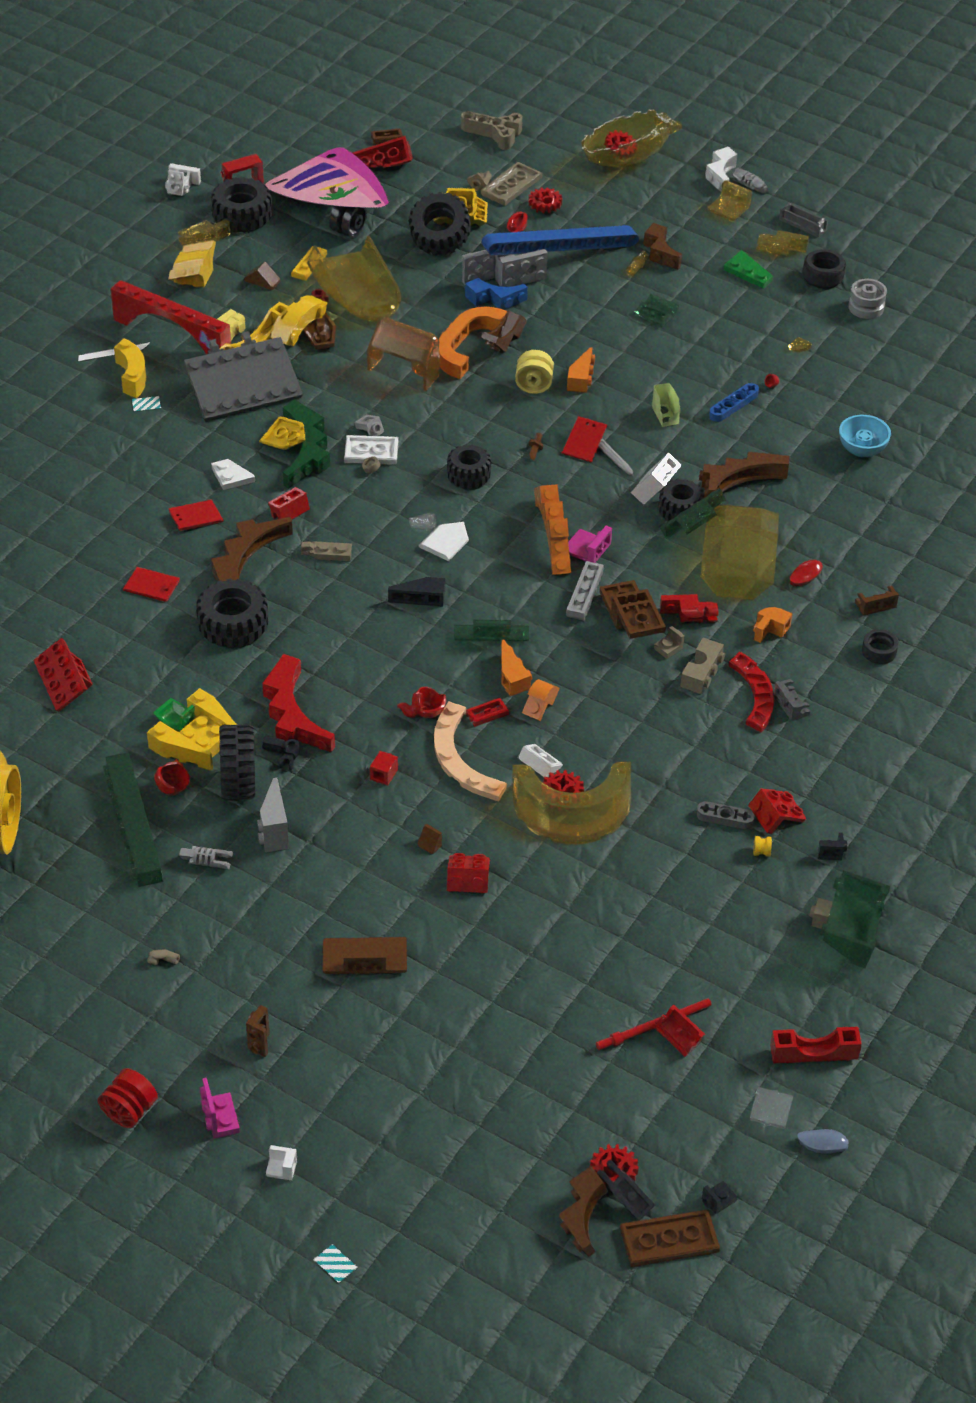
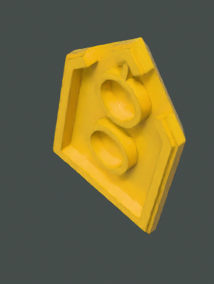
[259,416,305,450]

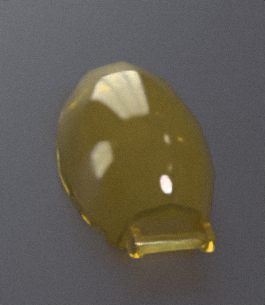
[581,109,682,168]

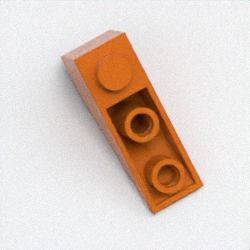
[567,347,595,393]
[501,640,532,696]

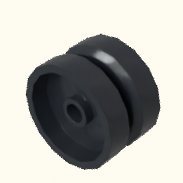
[329,205,367,238]

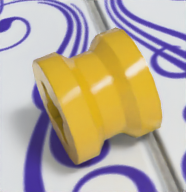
[754,836,772,857]

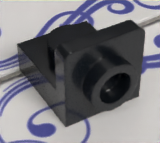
[817,833,847,860]
[701,1181,737,1214]

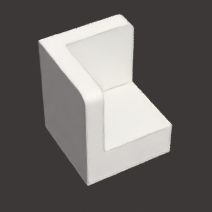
[266,1145,297,1181]

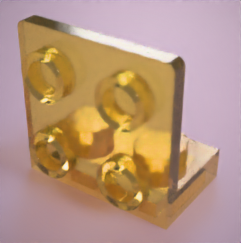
[708,180,752,221]

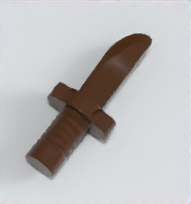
[529,433,544,461]

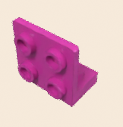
[568,526,612,563]
[199,1077,240,1139]

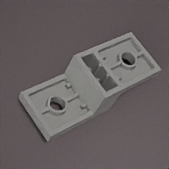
[462,249,548,287]

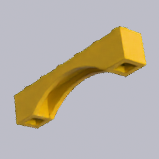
[219,302,289,350]

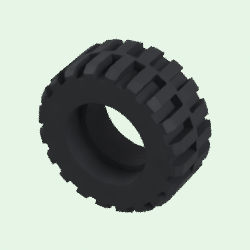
[211,177,272,232]
[408,192,471,256]
[196,579,268,648]
[219,724,255,801]

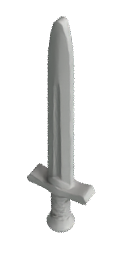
[586,424,633,476]

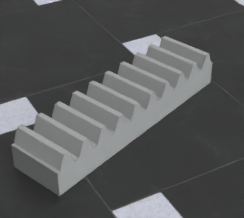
[566,561,604,621]

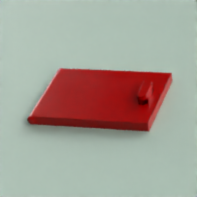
[562,416,607,462]
[169,500,224,531]
[123,567,180,602]

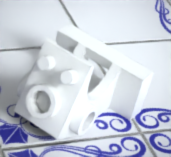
[165,164,201,196]

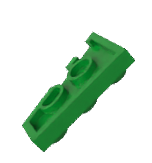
[723,250,773,289]

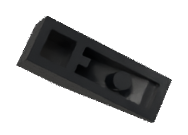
[388,577,446,607]

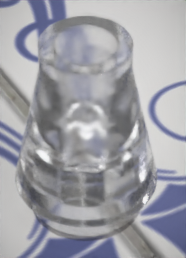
[410,513,436,530]

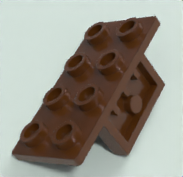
[323,937,407,974]

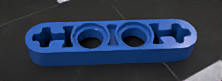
[709,383,759,422]

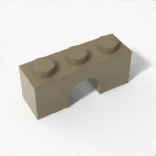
[680,638,725,694]

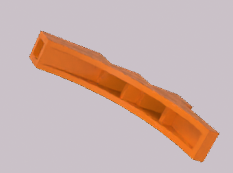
[534,484,571,575]

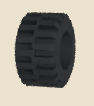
[447,444,491,489]
[658,478,704,524]

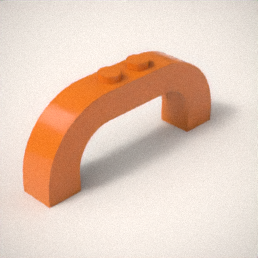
[437,307,507,379]

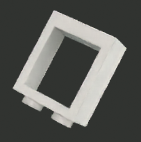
[631,453,681,504]

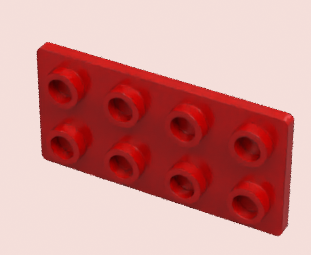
[34,638,93,712]

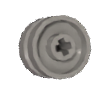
[848,279,887,319]

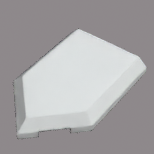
[419,522,469,561]

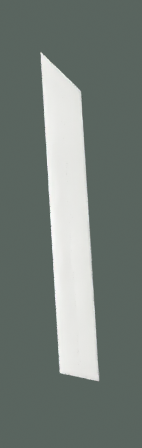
[78,343,149,361]

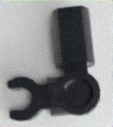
[262,736,300,770]

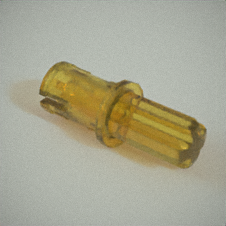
[626,251,649,276]

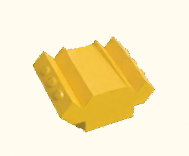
[434,188,488,226]
[169,240,216,287]

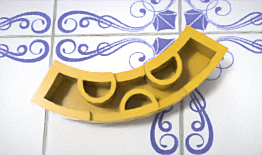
[270,295,327,346]
[114,338,146,398]

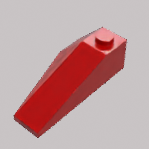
[352,136,413,167]

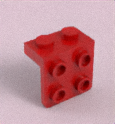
[748,788,806,834]
[447,853,490,893]

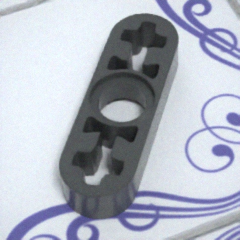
[697,801,754,829]

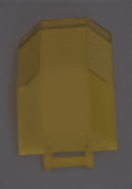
[700,505,779,600]

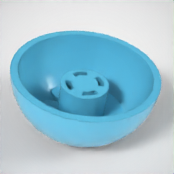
[839,415,891,457]

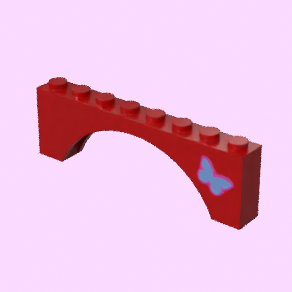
[111,280,231,355]

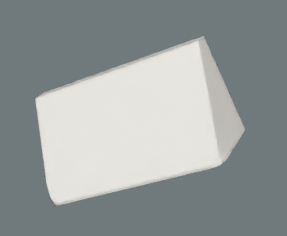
[519,744,563,777]

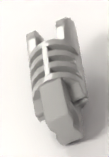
[732,168,768,194]
[179,846,233,869]

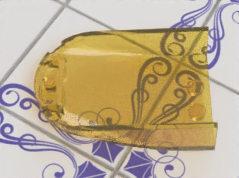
[307,236,401,321]

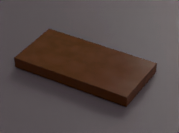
[620,1209,720,1267]

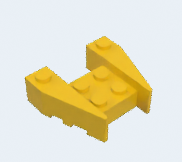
[147,688,237,770]

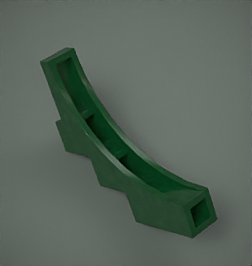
[283,399,330,489]

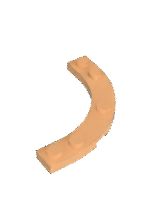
[434,701,507,802]

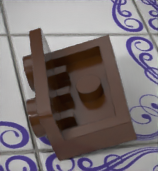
[246,1005,270,1057]

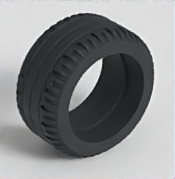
[802,249,846,288]

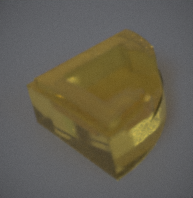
[788,337,812,352]

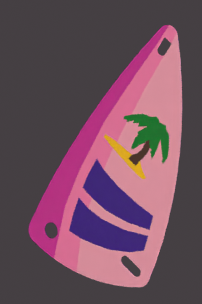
[265,148,389,208]

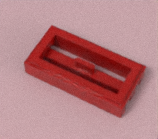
[466,698,509,727]

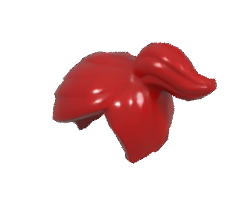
[397,687,446,719]
[154,759,190,796]

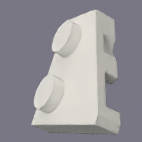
[211,459,255,490]

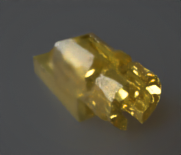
[178,219,230,246]
[756,230,809,256]

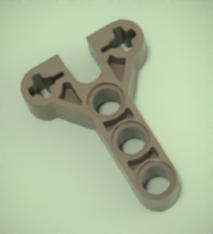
[461,111,523,150]

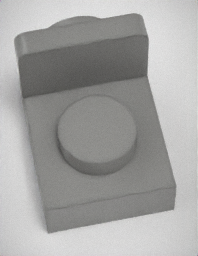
[354,415,384,436]

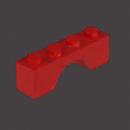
[770,1027,862,1063]

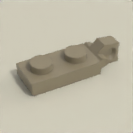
[301,541,352,561]

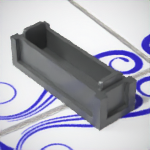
[779,202,828,238]

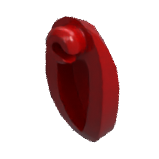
[506,212,528,232]
[790,560,823,586]

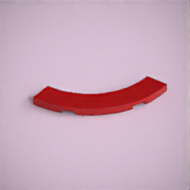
[729,651,774,733]

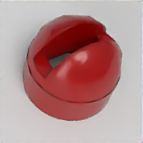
[764,374,779,388]

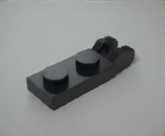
[597,1160,655,1221]

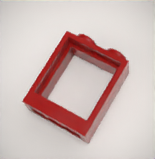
[221,154,264,184]

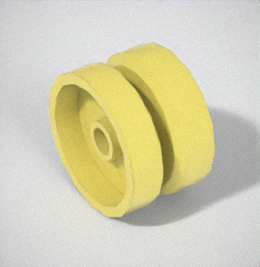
[515,350,554,394]

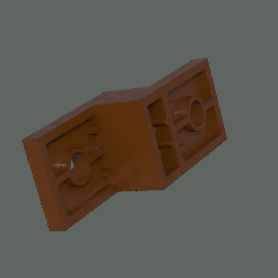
[599,580,666,639]

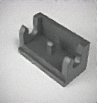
[774,679,811,721]

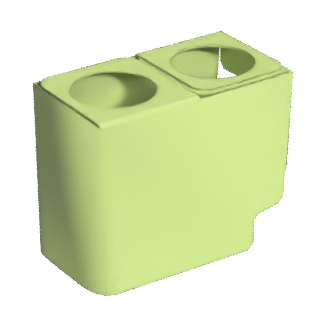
[652,383,680,427]

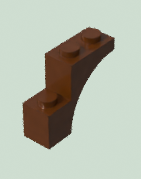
[644,223,682,270]
[481,310,527,352]
[559,1166,608,1257]

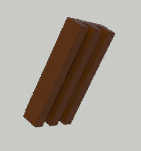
[371,128,403,145]

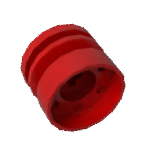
[98,1068,158,1128]

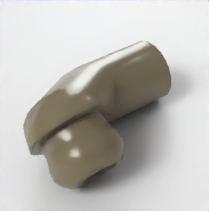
[147,949,180,965]

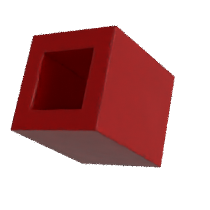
[370,751,398,786]

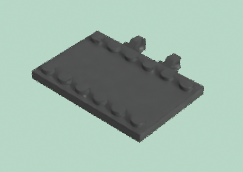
[184,331,303,421]

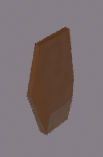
[303,312,336,349]

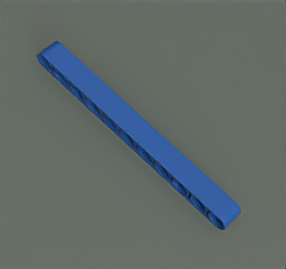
[481,225,639,255]

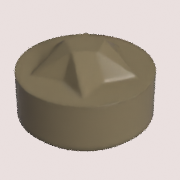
[362,456,380,473]

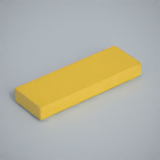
[291,246,327,281]

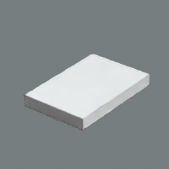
[344,435,398,465]

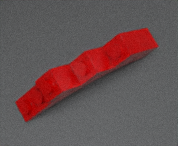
[262,654,335,752]

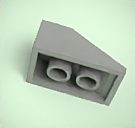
[257,778,289,852]

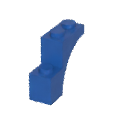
[465,278,528,310]

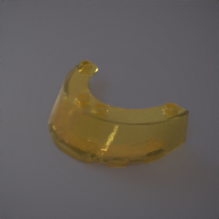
[512,762,631,844]

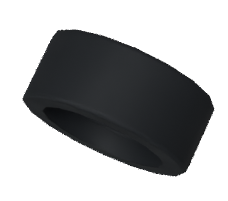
[862,629,899,664]

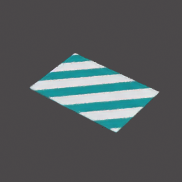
[132,396,161,411]
[314,1244,357,1283]

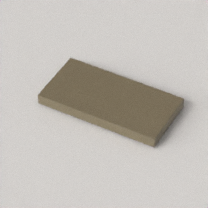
[480,162,542,206]

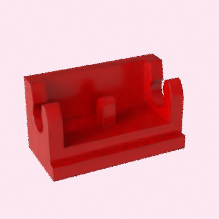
[268,487,310,520]
[654,1005,705,1057]

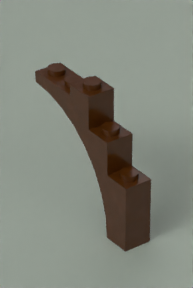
[699,452,789,506]
[211,517,293,582]

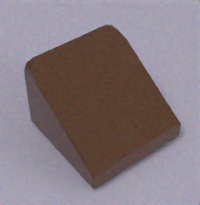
[418,824,442,854]

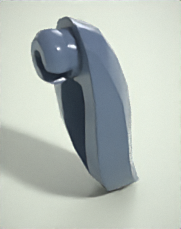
[798,1129,849,1153]

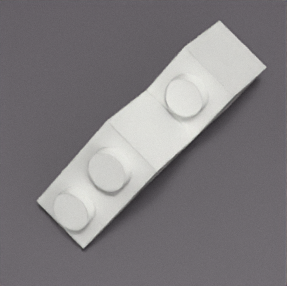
[705,147,737,193]

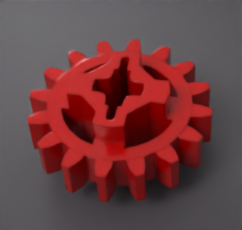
[604,130,638,159]
[528,187,562,213]
[541,770,584,808]
[590,1144,639,1186]

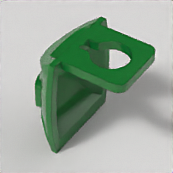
[153,698,196,731]

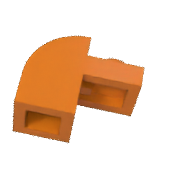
[753,607,793,643]
[522,679,560,721]

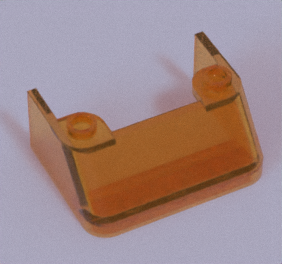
[367,318,439,391]

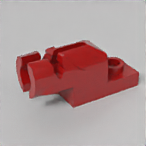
[659,594,718,623]

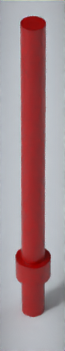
[596,998,711,1050]

